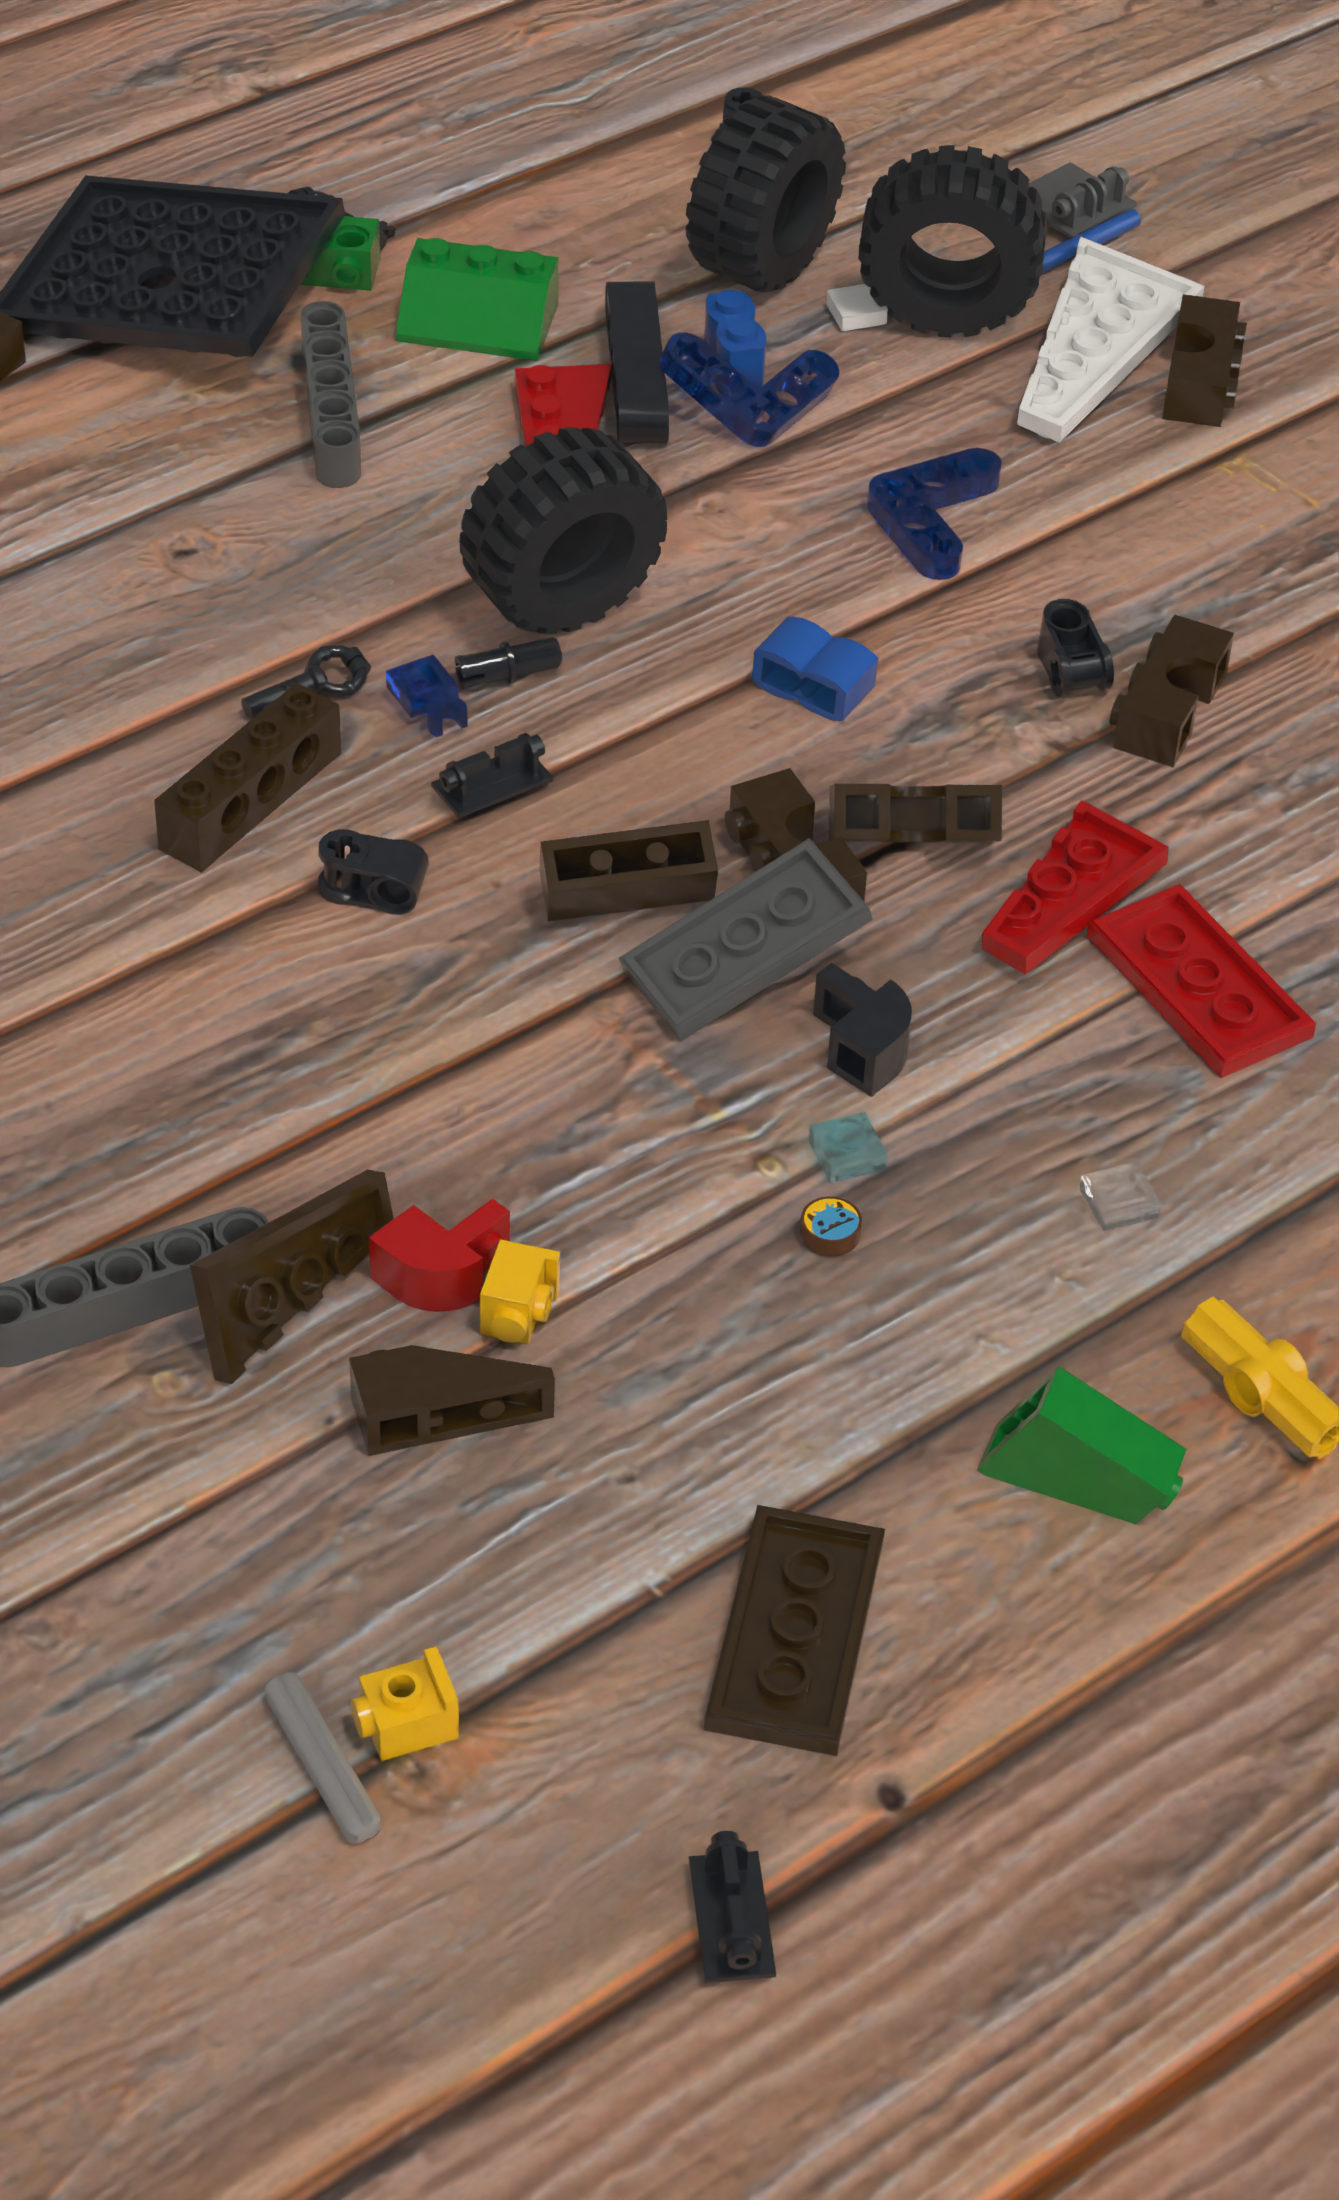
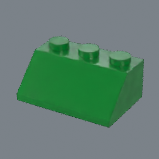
[396,238,559,361]

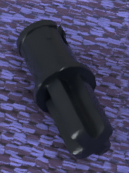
[454,637,562,690]

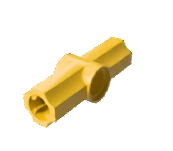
[1181,1296,1339,1460]

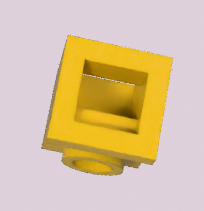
[480,1239,560,1345]
[351,1646,459,1761]

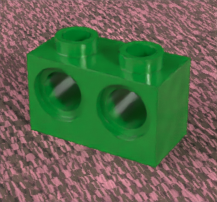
[300,216,380,291]

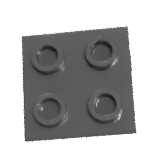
[1028,162,1137,239]

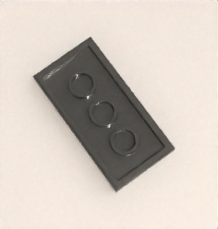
[619,838,873,1042]

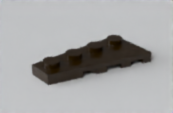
[190,1169,394,1384]

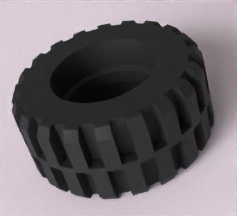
[685,95,846,292]
[858,145,1047,338]
[459,427,667,634]

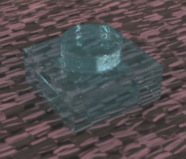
[808,1112,887,1183]

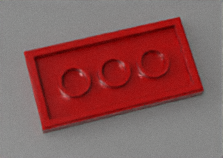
[1087,884,1316,1078]

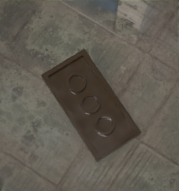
[704,1505,885,1756]

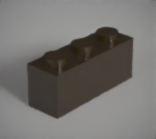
[539,820,718,922]

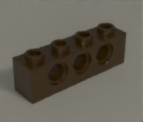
[154,682,341,873]

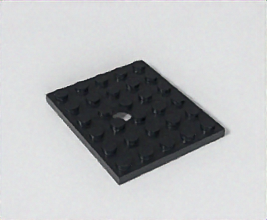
[0,175,346,357]

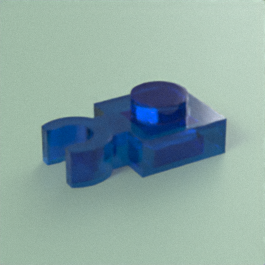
[386,654,468,737]

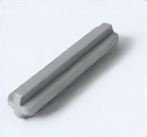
[265,1671,381,1844]

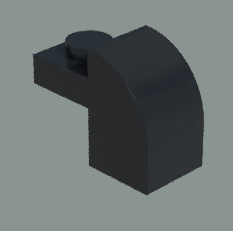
[813,963,912,1097]

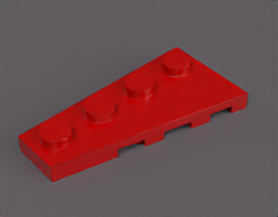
[514,364,612,447]
[982,800,1169,975]

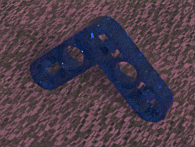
[660,332,840,447]
[867,448,1002,580]

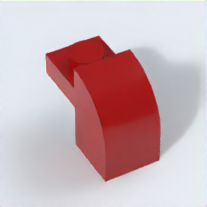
[369,1198,510,1312]

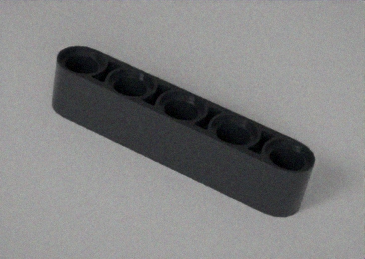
[605,281,669,443]

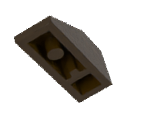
[349,1345,555,1456]

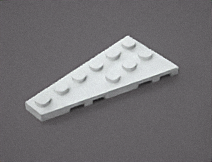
[1017,237,1205,443]

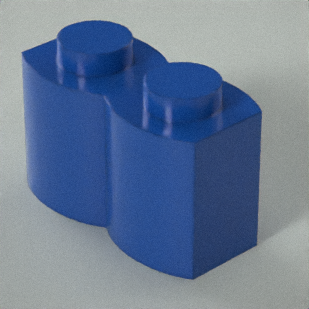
[704,290,766,400]
[752,616,878,721]

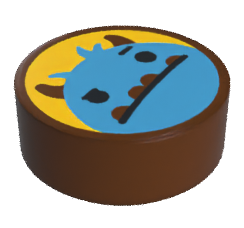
[800,1197,862,1256]

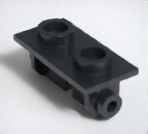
[431,733,553,818]
[689,1831,776,1983]

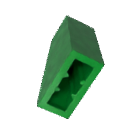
[977,1366,1187,1524]

